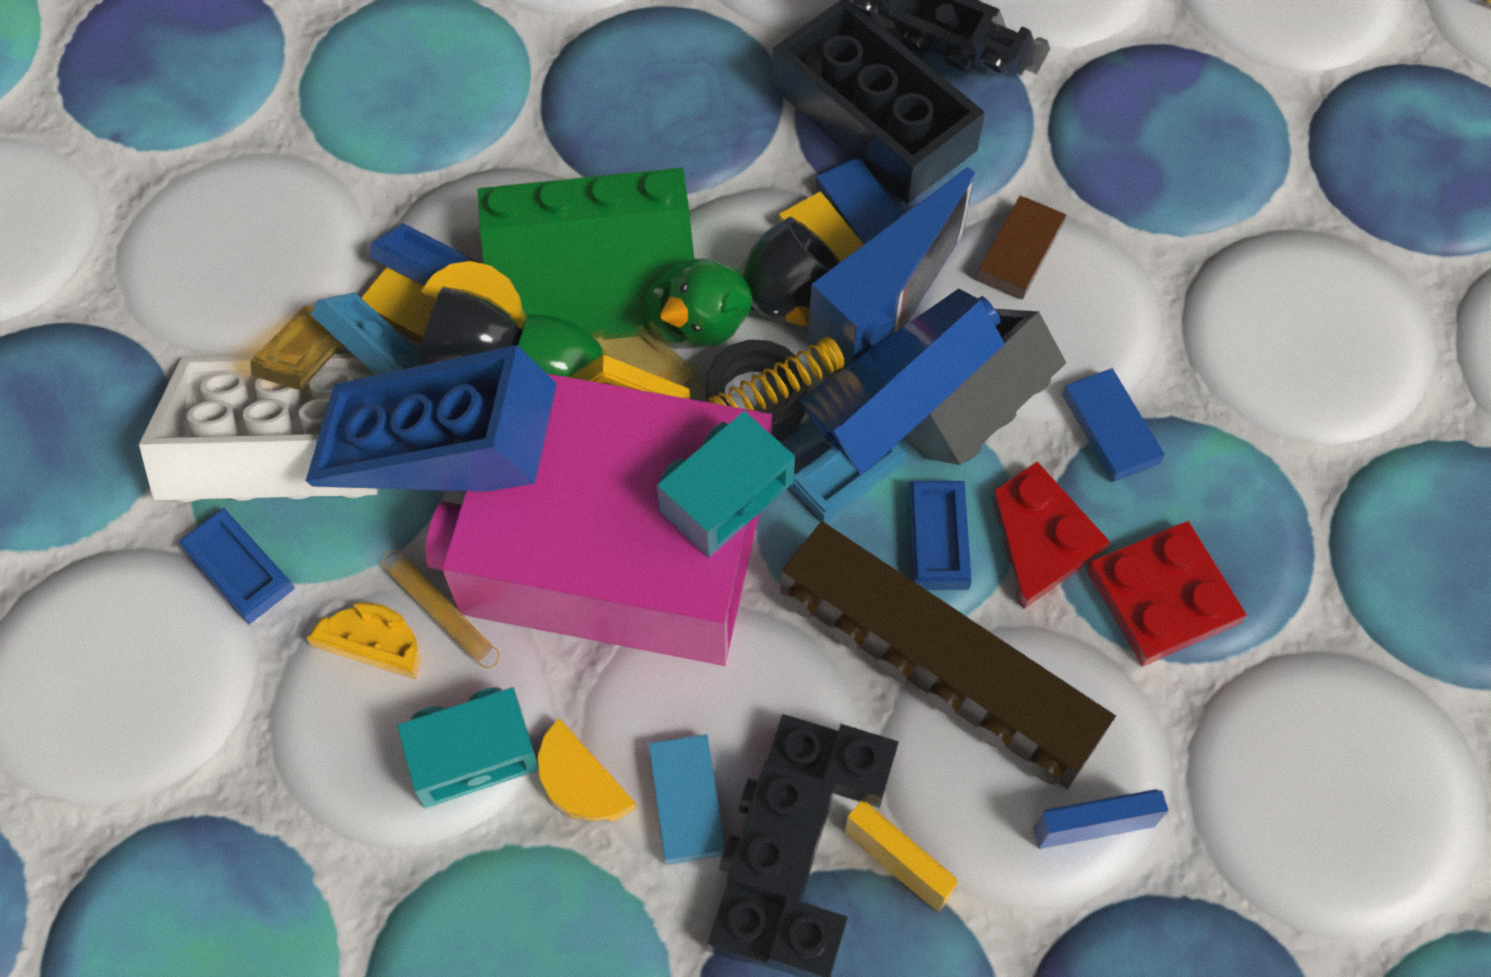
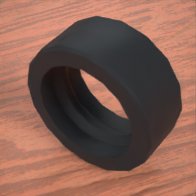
[706,339,807,442]

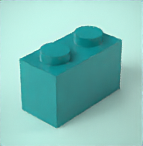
[657,411,795,558]
[397,687,539,809]

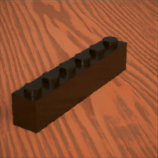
[780,520,1116,789]

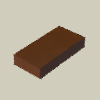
[976,195,1067,299]

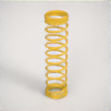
[708,336,844,411]

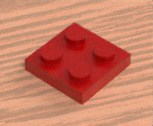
[1086,521,1247,667]

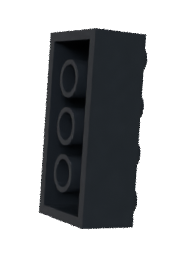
[772,0,985,204]

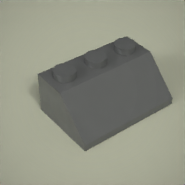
[903,309,1066,465]

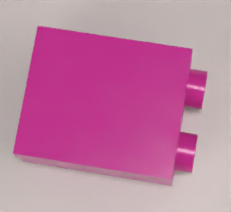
[425,373,772,666]

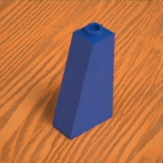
[799,288,1005,475]

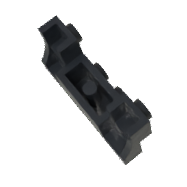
[850,0,1050,76]
[707,714,899,977]

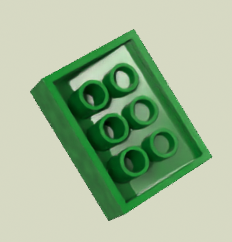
[477,167,695,341]

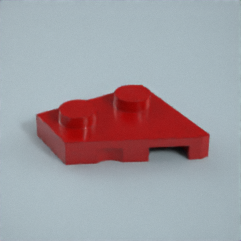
[992,461,1110,609]

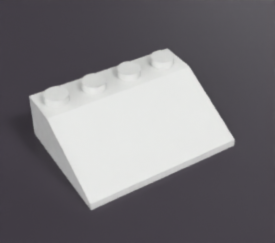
[139,353,379,502]

